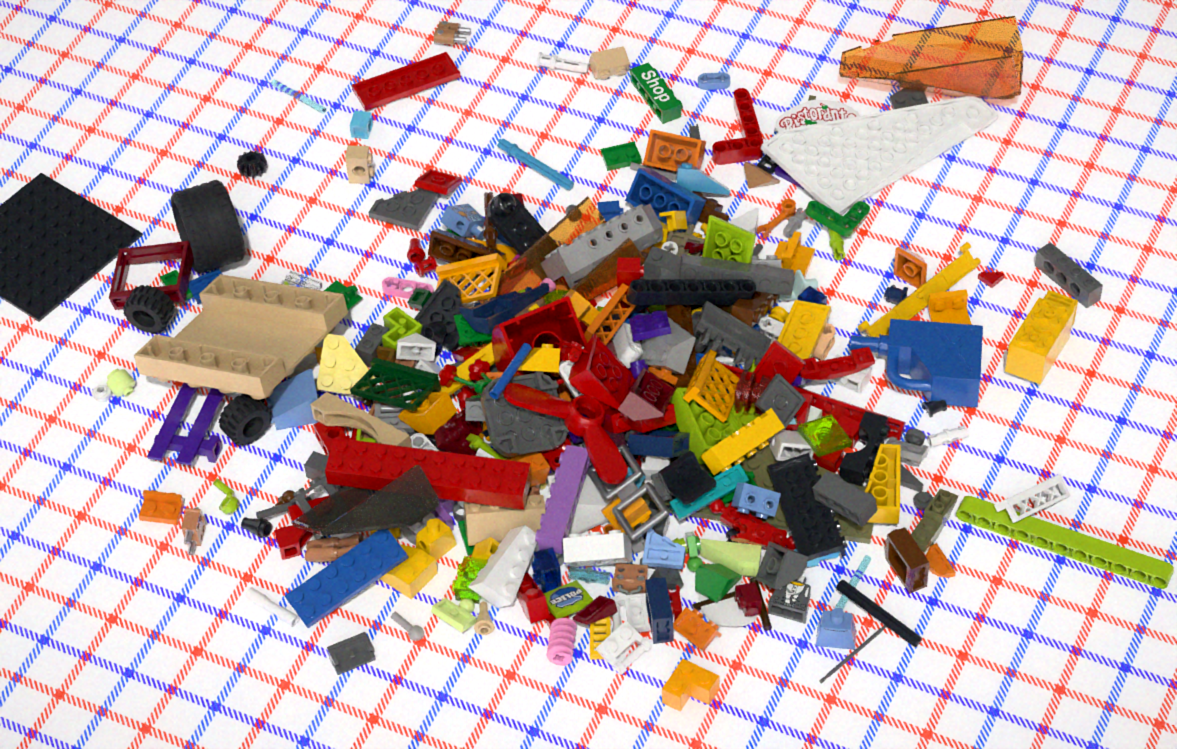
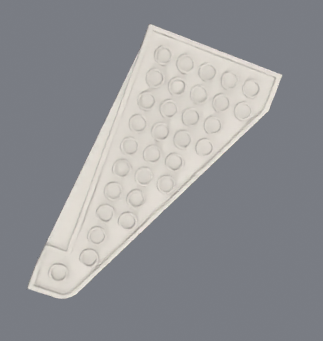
[761,96,999,215]

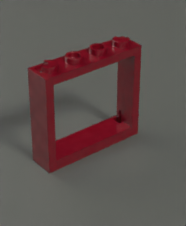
[109,241,194,310]

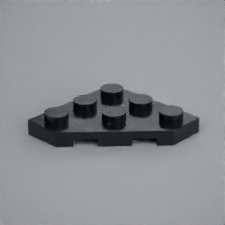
[414,279,462,352]

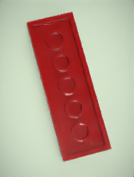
[351,52,461,111]

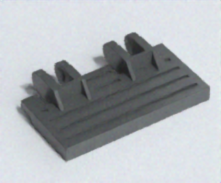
[696,301,771,370]

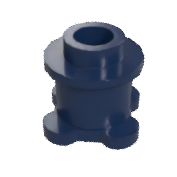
[884,284,908,304]

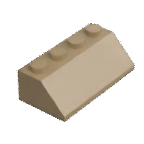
[463,495,546,546]

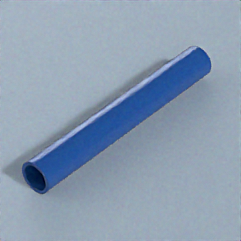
[489,343,532,399]

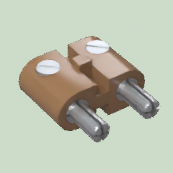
[433,21,471,45]

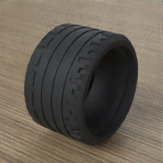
[171,179,245,274]

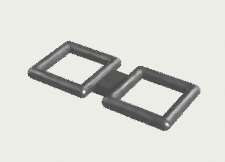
[587,444,670,541]

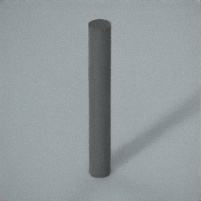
[256,496,312,520]

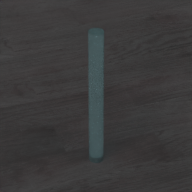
[271,79,327,114]
[835,555,872,610]

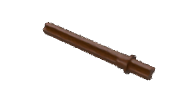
[483,191,498,247]

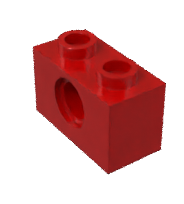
[313,422,351,456]

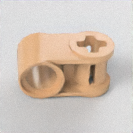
[813,323,836,360]

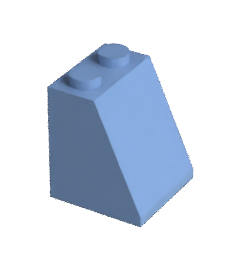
[266,369,318,431]

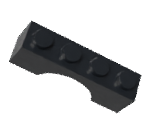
[839,411,890,486]

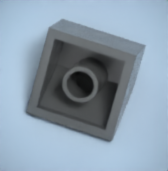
[755,541,808,590]

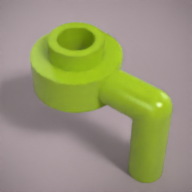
[213,478,238,514]

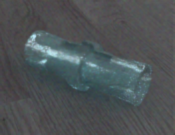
[568,566,610,585]

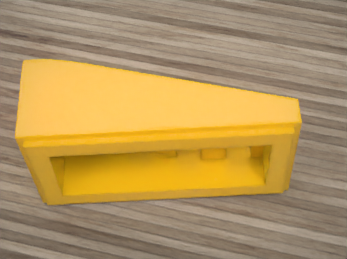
[590,616,611,660]

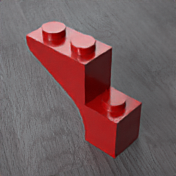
[602,403,677,434]

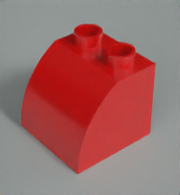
[492,296,587,385]

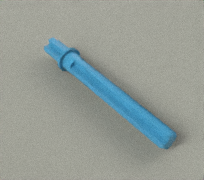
[497,138,574,190]

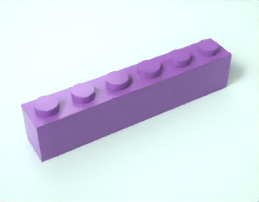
[535,445,590,554]

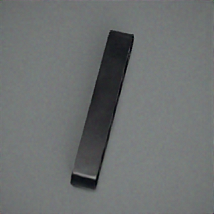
[626,279,756,305]

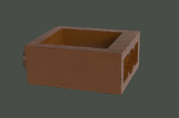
[885,527,929,594]

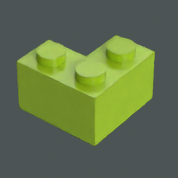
[382,306,423,352]

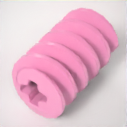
[546,618,577,666]

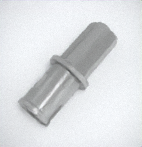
[783,208,807,237]

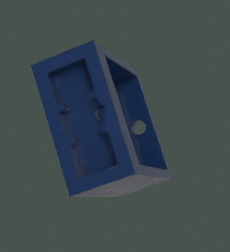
[627,430,690,458]
[645,577,674,644]

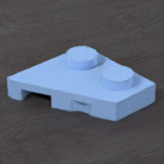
[642,528,686,569]

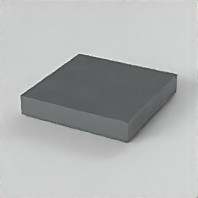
[755,374,806,430]

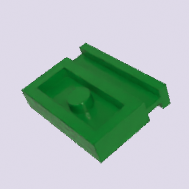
[600,141,642,171]

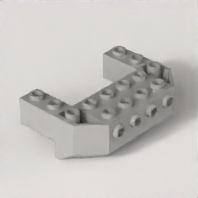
[540,204,663,288]

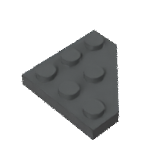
[368,187,441,231]

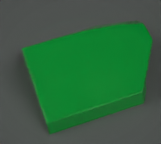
[695,563,742,603]

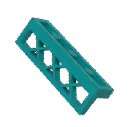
[669,464,749,521]

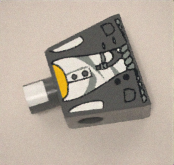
[768,575,811,624]

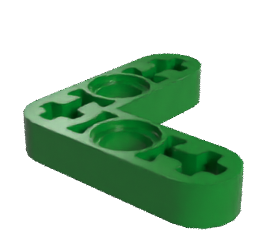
[805,201,870,237]

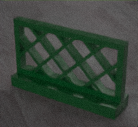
[350,358,441,411]

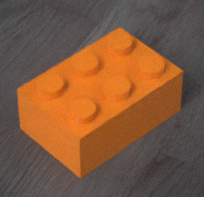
[643,129,707,171]

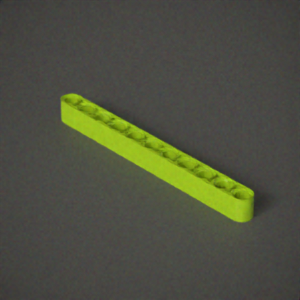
[956,495,1174,589]

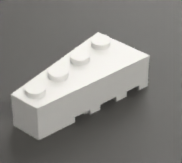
[468,525,537,608]

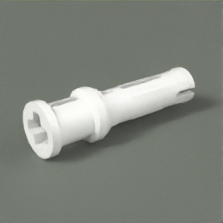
[536,52,590,74]

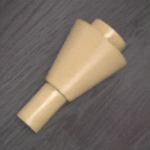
[474,601,495,635]

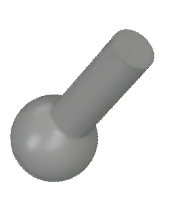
[390,611,424,641]

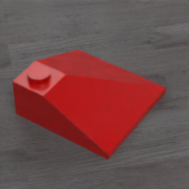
[568,334,632,409]

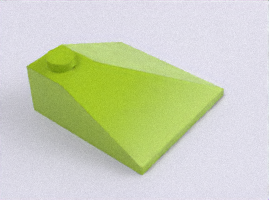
[702,215,756,264]

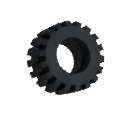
[123,285,175,334]
[218,394,272,446]

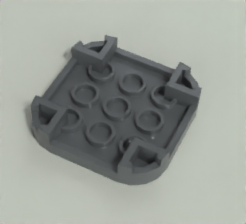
[481,371,569,457]

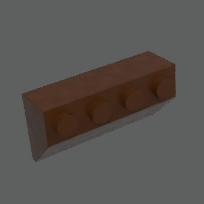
[428,228,506,278]

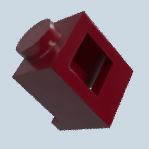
[734,582,762,617]

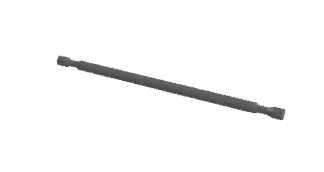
[819,625,887,684]

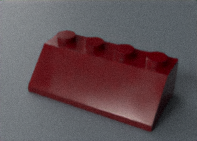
[618,367,676,421]

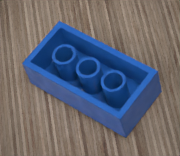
[625,168,706,233]

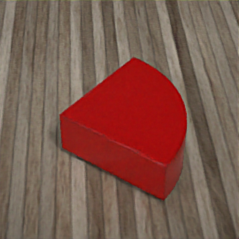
[978,271,1005,288]

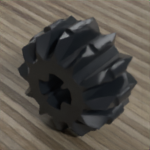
[237,149,267,179]

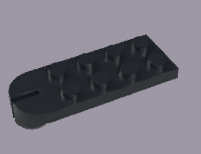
[487,192,559,281]

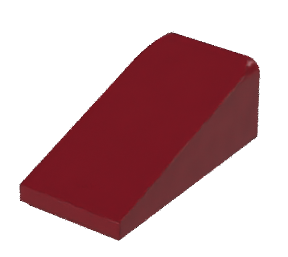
[572,595,618,625]

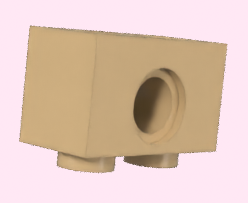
[345,145,375,184]

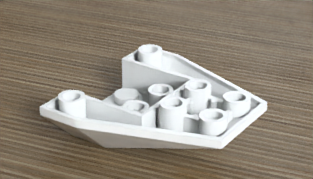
[546,472,618,536]

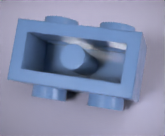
[731,483,781,520]

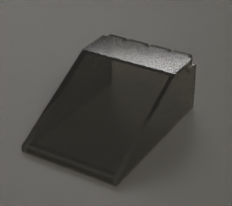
[292,465,439,536]

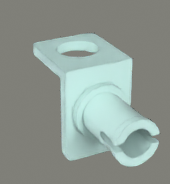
[779,270,818,301]

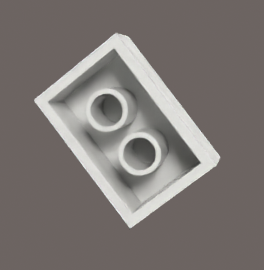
[563,530,633,567]

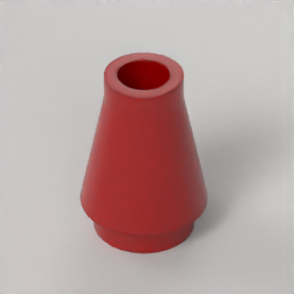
[407,238,425,263]

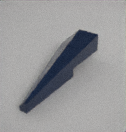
[459,283,549,334]

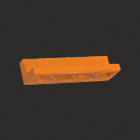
[584,283,636,345]

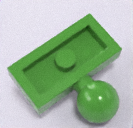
[685,531,703,572]

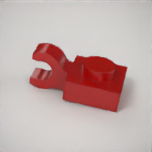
[667,585,682,622]

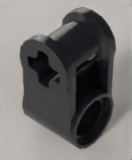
[420,321,446,359]

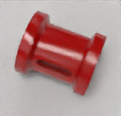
[414,256,438,277]

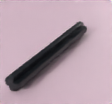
[836,579,922,647]

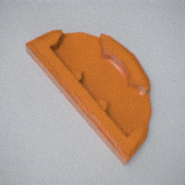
[926,543,956,578]

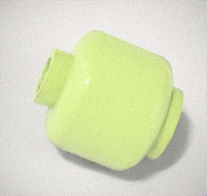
[106,368,135,397]

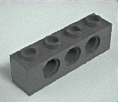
[1035,242,1103,309]

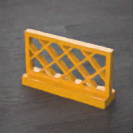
[435,253,508,304]
[683,349,743,423]

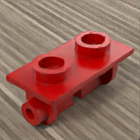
[554,341,587,362]

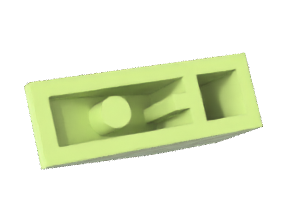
[700,539,762,577]

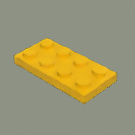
[777,300,832,359]

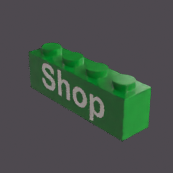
[630,62,683,124]

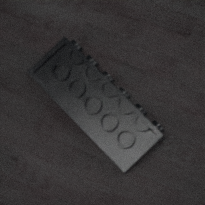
[767,453,847,561]

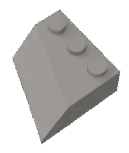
[638,317,696,374]

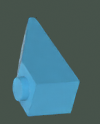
[675,162,730,195]

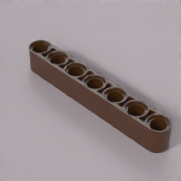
[665,305,697,389]

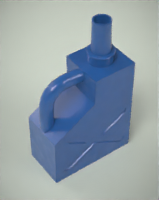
[850,319,983,407]

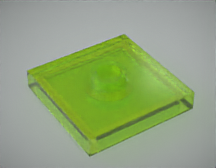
[797,414,852,457]

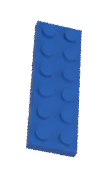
[285,526,409,628]

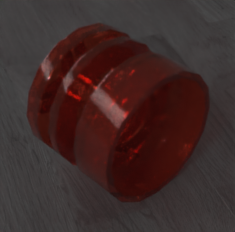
[735,371,774,416]

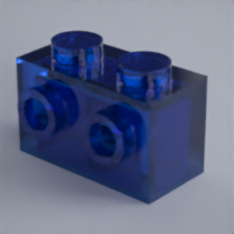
[531,547,562,594]

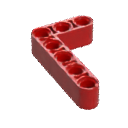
[712,88,763,165]

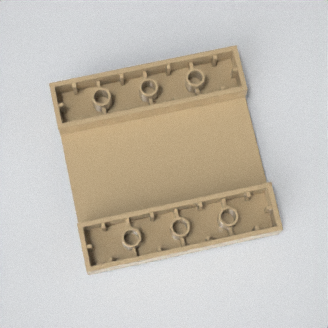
[134,274,348,399]

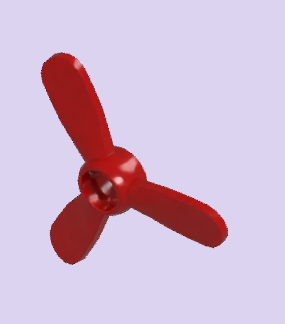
[503,375,634,484]

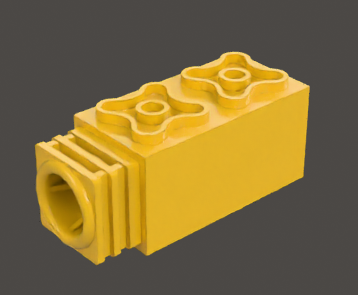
[1005,290,1078,385]

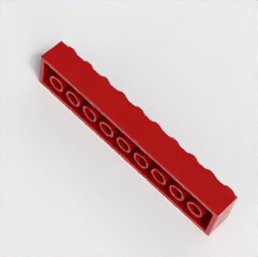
[325,437,532,510]

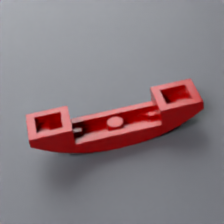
[800,347,875,380]

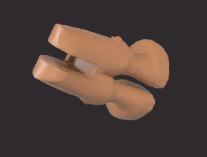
[304,533,363,562]

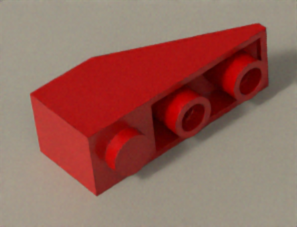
[516,572,550,624]

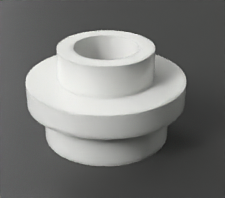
[92,385,111,403]

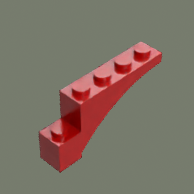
[274,487,368,560]

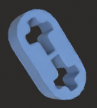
[697,72,731,90]

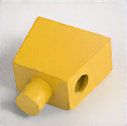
[416,518,457,561]

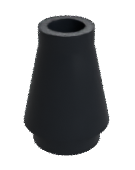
[241,517,272,538]

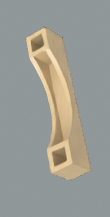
[310,392,412,448]

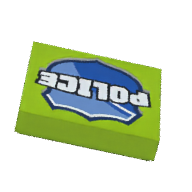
[544,580,593,619]

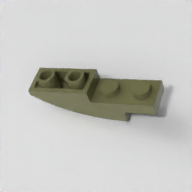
[911,489,959,552]

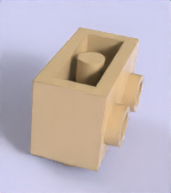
[589,46,630,79]

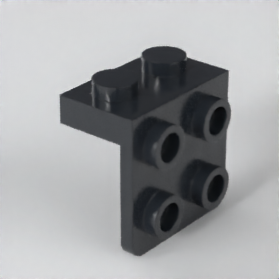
[658,450,717,505]

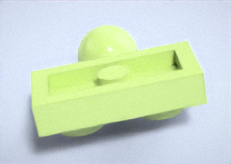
[431,598,476,633]

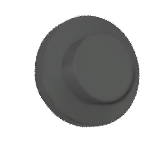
[913,492,933,511]

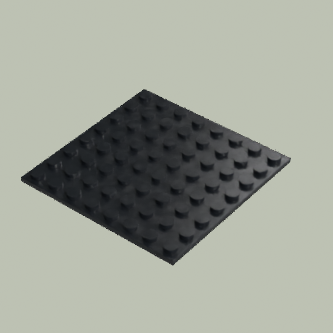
[0,173,143,322]

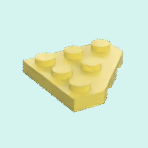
[316,334,375,397]

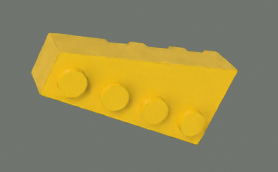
[701,408,785,475]
[865,444,901,524]

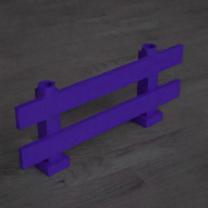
[147,382,226,466]

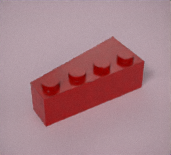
[617,257,646,319]

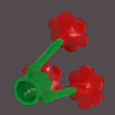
[439,359,492,408]

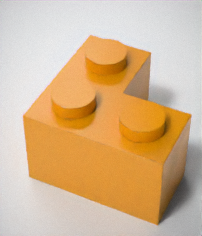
[564,289,600,325]
[662,659,720,712]

